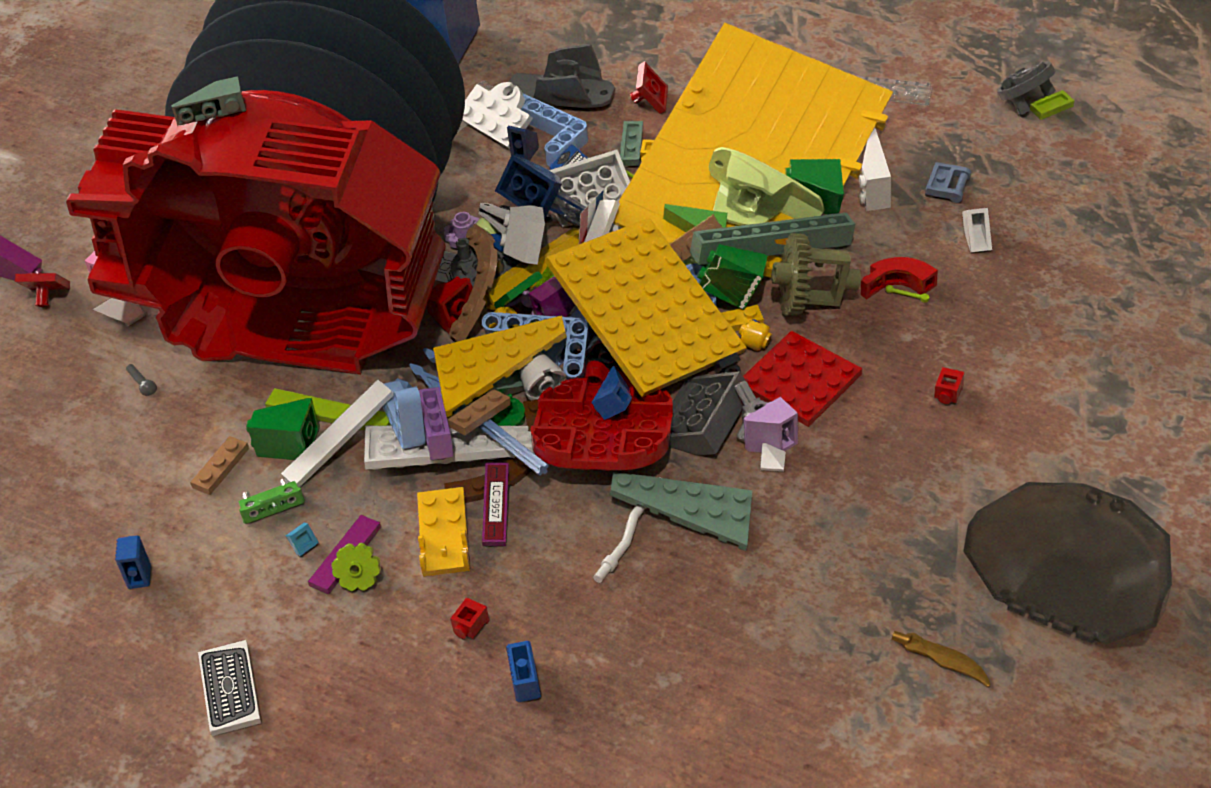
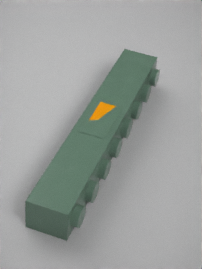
[690,212,856,265]

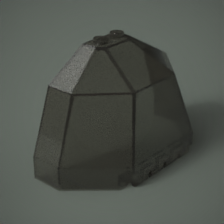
[963,482,1172,644]

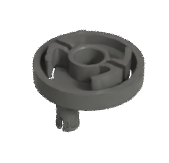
[997,61,1056,115]
[451,238,514,287]

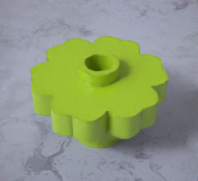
[331,543,381,591]

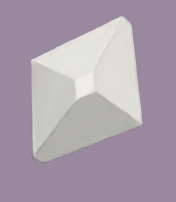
[761,443,786,472]

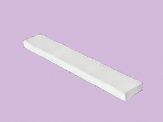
[569,200,620,314]
[281,380,394,487]

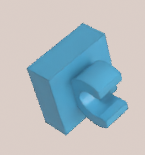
[286,522,319,556]

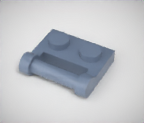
[925,162,972,203]

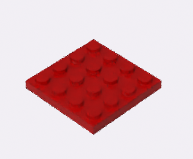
[743,330,862,427]

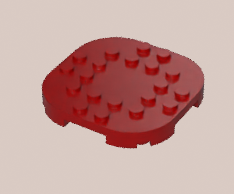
[531,378,673,471]

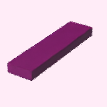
[308,515,381,595]

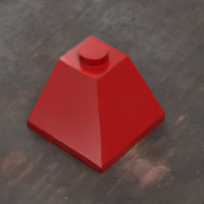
[427,277,473,334]

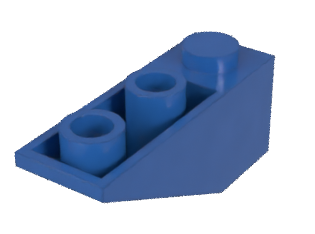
[591,366,632,420]

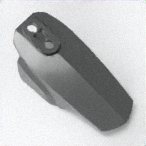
[507,44,615,108]

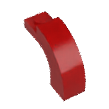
[861,257,938,300]

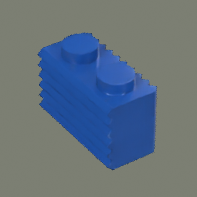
[115,535,151,589]
[506,641,541,702]

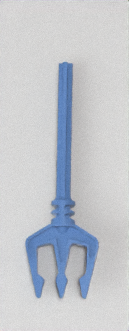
[396,348,549,476]

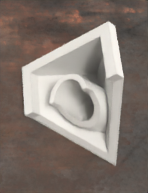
[93,298,145,326]

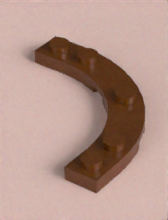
[444,399,538,503]

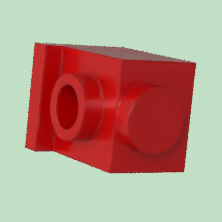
[934,367,965,404]
[450,597,490,639]

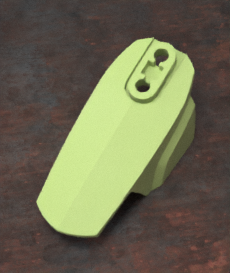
[708,147,824,226]

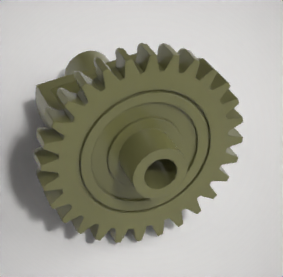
[771,233,861,316]

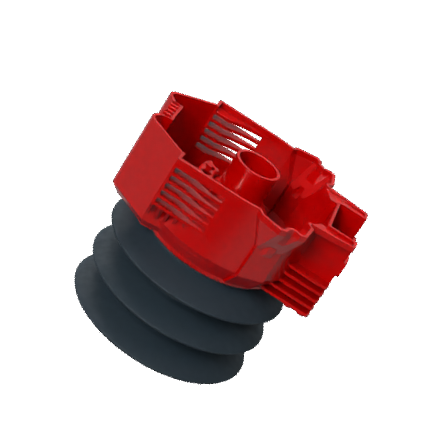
[66,0,465,375]

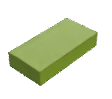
[1030,90,1075,120]

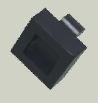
[713,352,741,374]

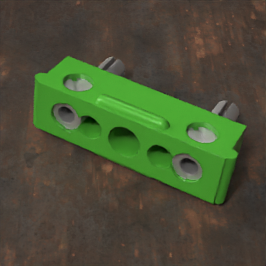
[238,478,305,524]

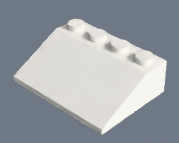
[549,150,630,228]

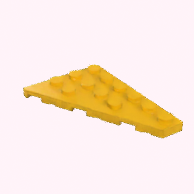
[433,315,567,417]

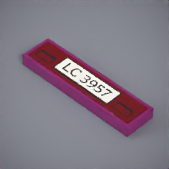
[482,463,509,546]

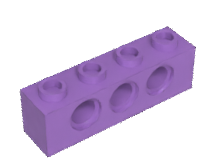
[419,387,453,460]

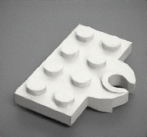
[462,82,533,149]

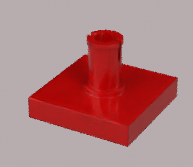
[630,61,668,114]
[15,273,70,307]

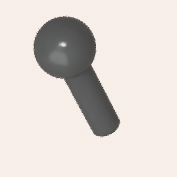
[126,364,157,396]

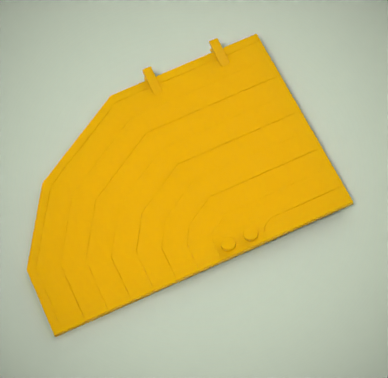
[613,22,893,244]

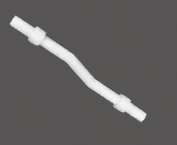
[593,477,661,583]

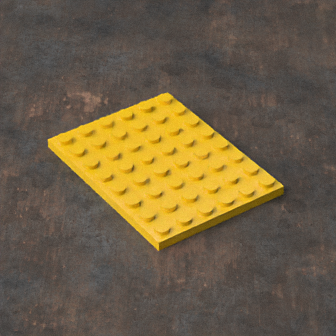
[545,218,747,397]

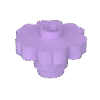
[444,212,479,249]

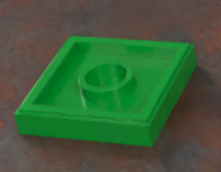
[494,271,543,309]

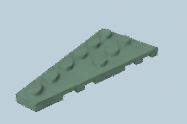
[610,472,752,551]

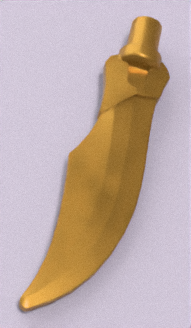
[891,631,990,687]

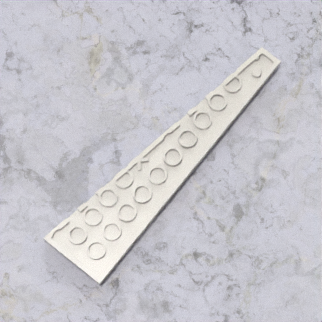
[364,426,535,470]

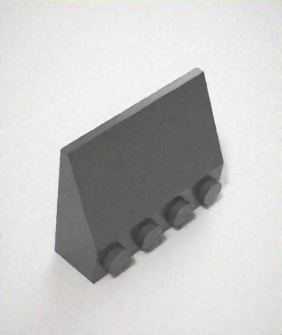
[669,371,752,455]

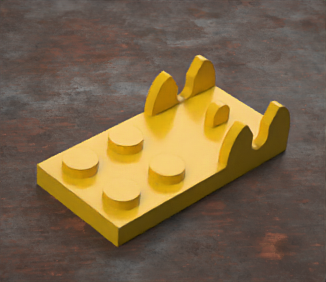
[417,487,470,577]

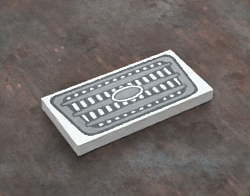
[198,640,261,736]

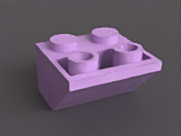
[744,397,798,453]

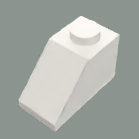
[962,208,992,252]

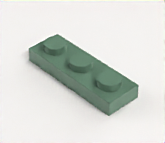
[620,121,644,166]

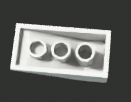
[859,128,891,211]

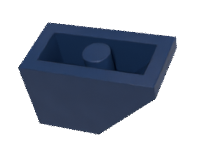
[507,125,539,161]

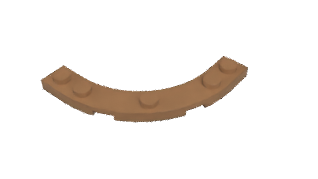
[449,224,497,341]

